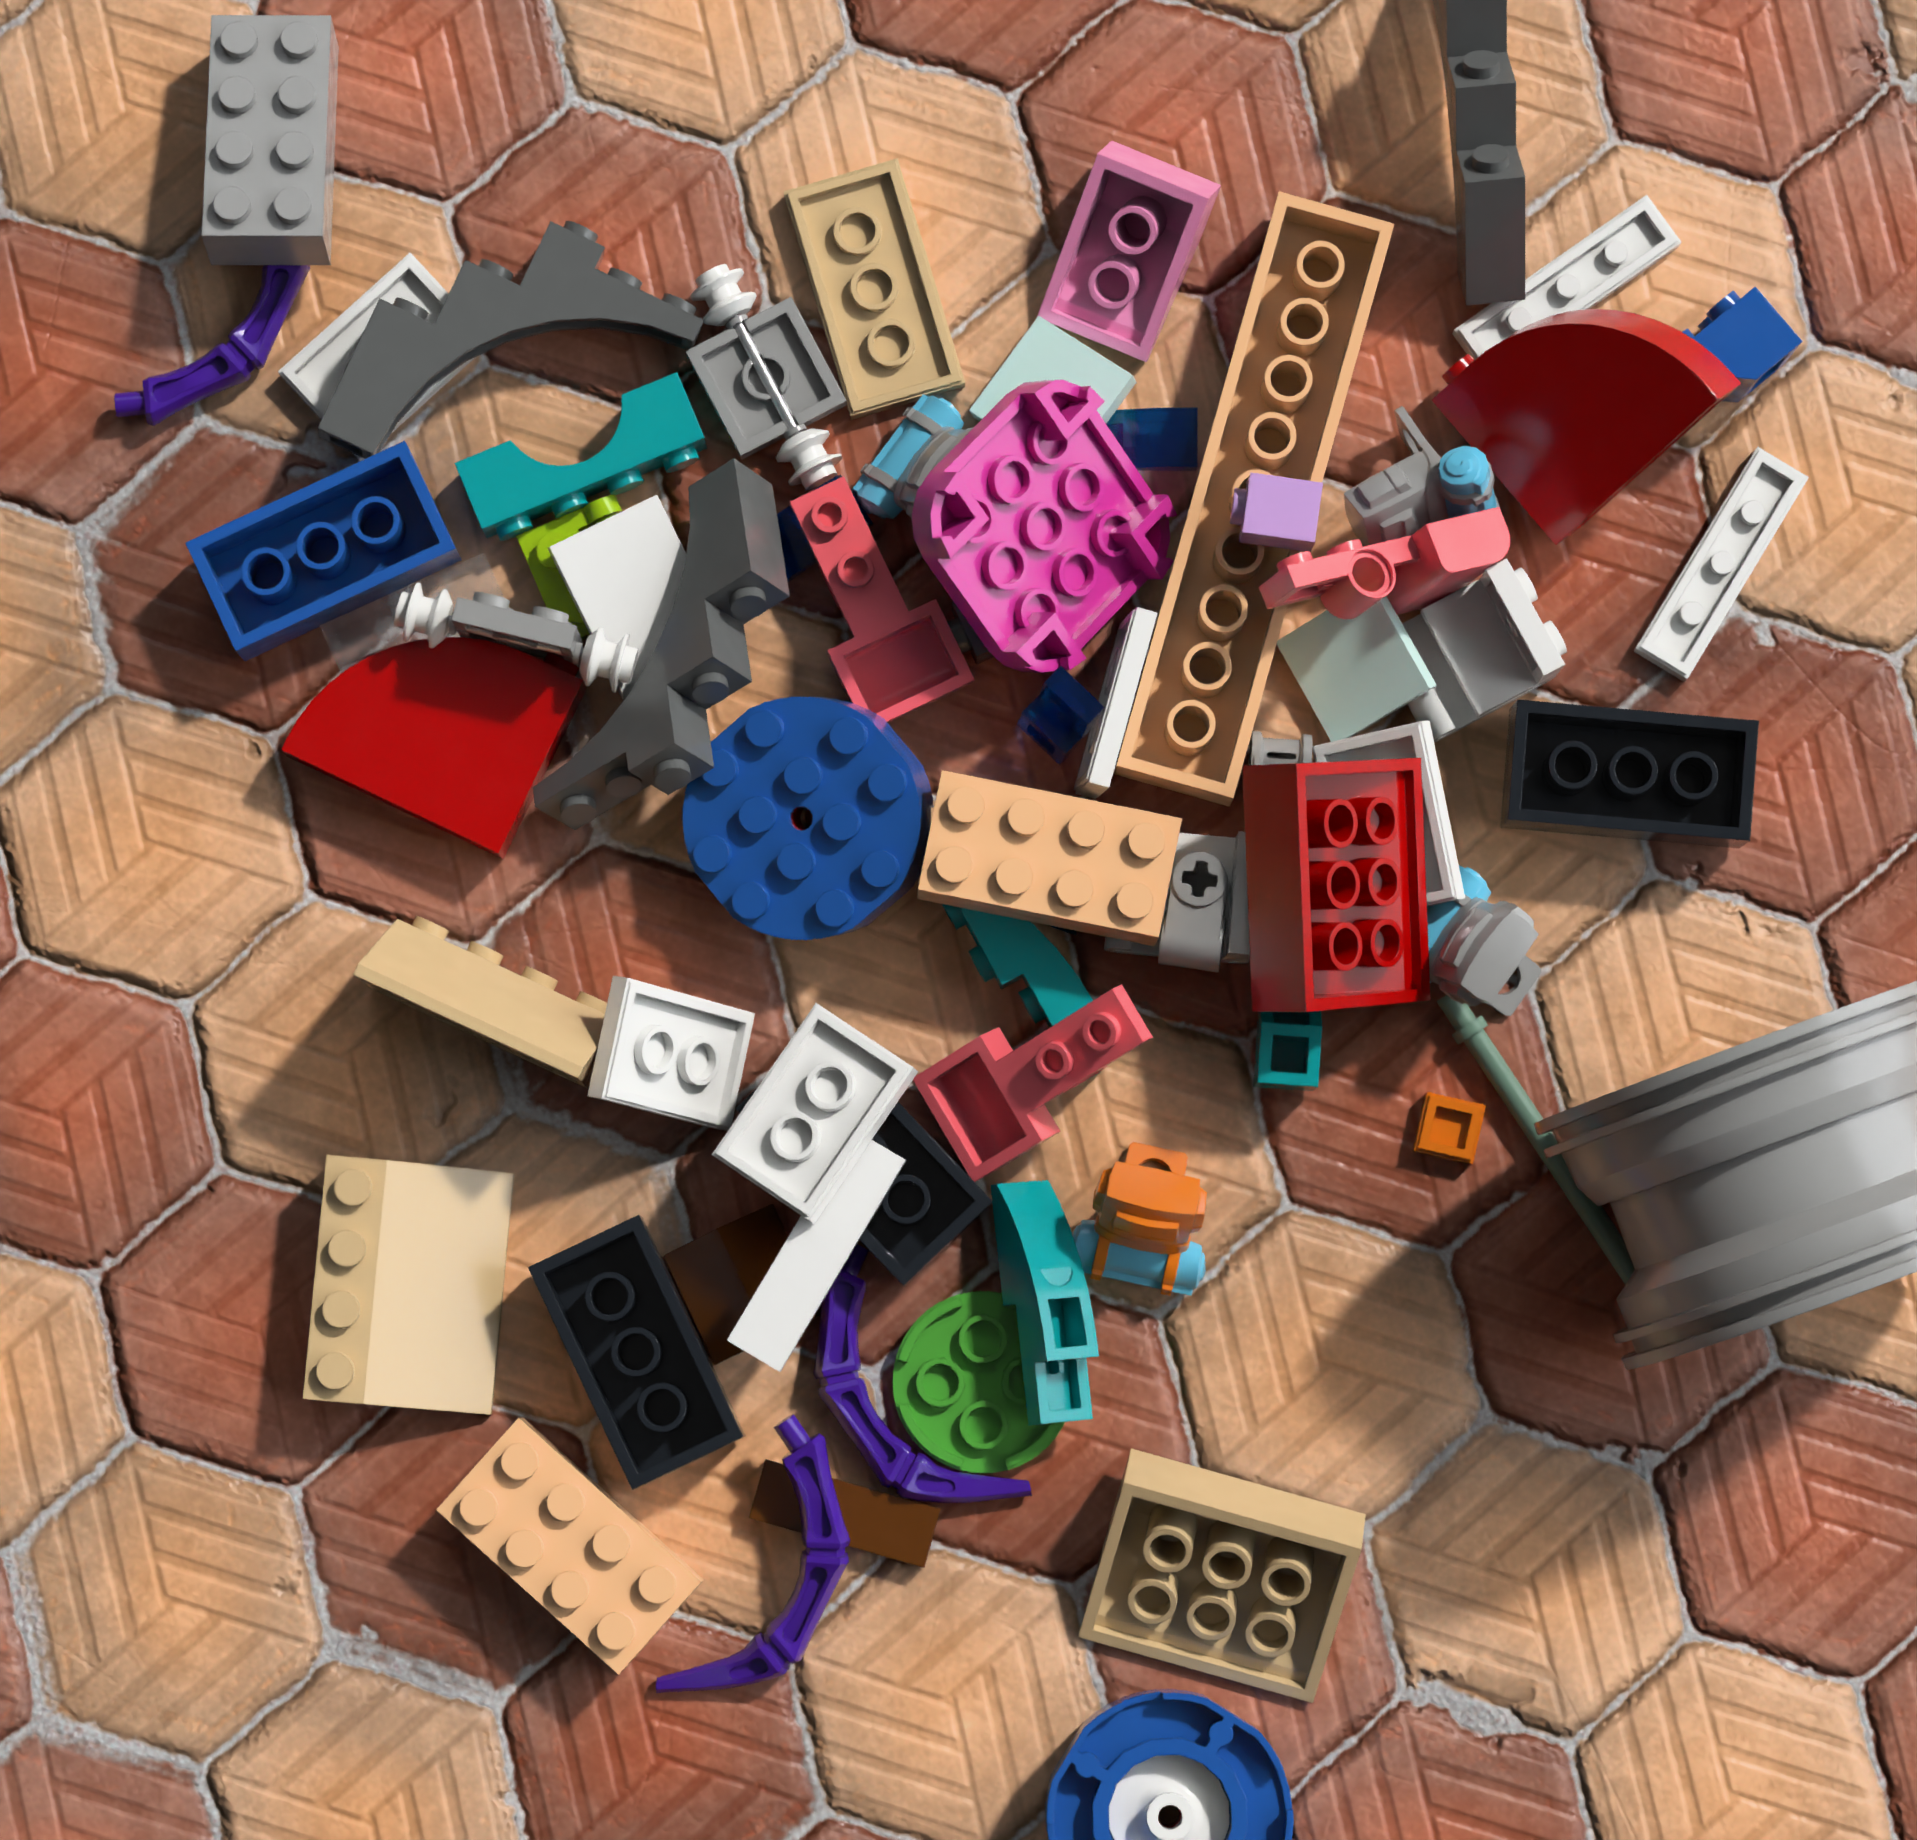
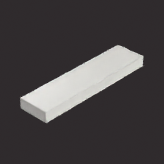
[1452,195,1682,360]
[1634,447,1809,682]
[727,1140,906,1372]

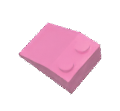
[1037,141,1221,362]

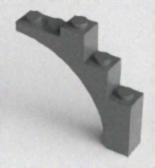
[1433,0,1525,305]
[318,221,704,459]
[533,458,790,830]

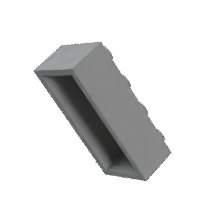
[202,15,339,265]

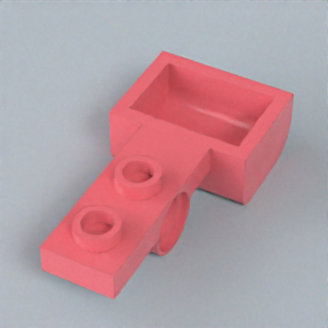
[790,476,975,723]
[1259,507,1510,620]
[913,984,1153,1182]

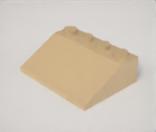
[353,915,607,1089]
[303,1155,514,1415]
[1078,1448,1366,1703]

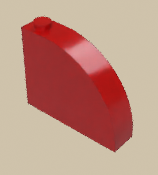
[1432,309,1741,545]
[281,637,587,860]

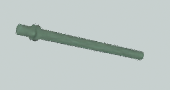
[1436,995,1635,1284]

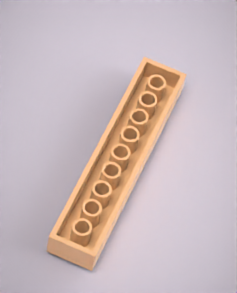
[1114,191,1394,806]

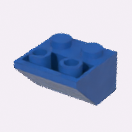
[1683,286,1802,403]

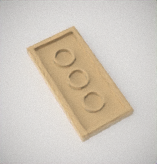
[784,158,965,420]

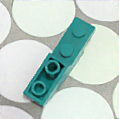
[942,904,1101,1080]
[991,1180,1099,1426]

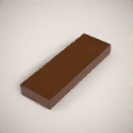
[749,1459,941,1568]

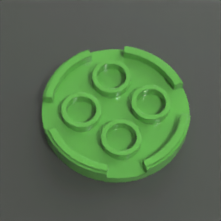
[892,1291,1065,1473]

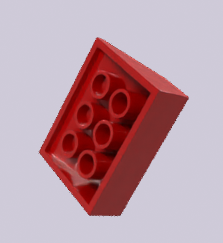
[1242,758,1430,1012]

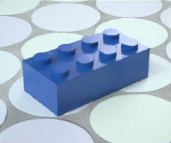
[185,441,462,661]

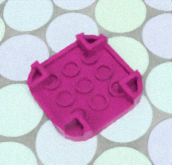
[912,380,1177,673]

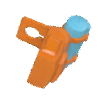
[1072,1142,1207,1296]

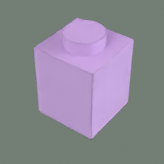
[1230,472,1323,552]

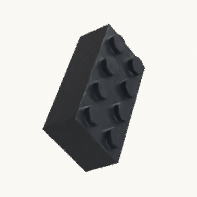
[1500,700,1759,849]
[736,1087,993,1287]
[528,1215,746,1490]

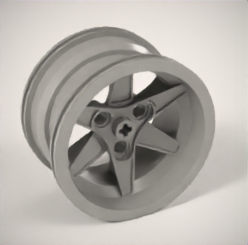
[1534,981,1917,1370]

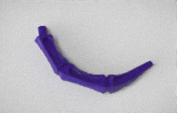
[114,265,310,426]
[813,1244,1032,1503]
[656,1414,850,1693]

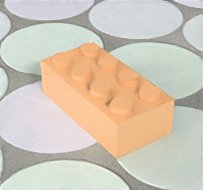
[917,770,1182,946]
[436,1418,704,1675]

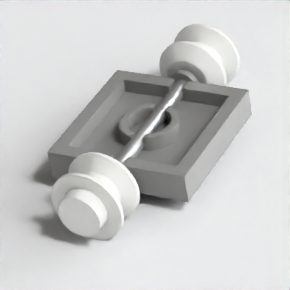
[685,264,847,490]
[394,582,639,693]

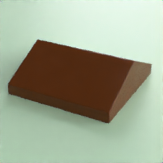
[663,1204,821,1365]

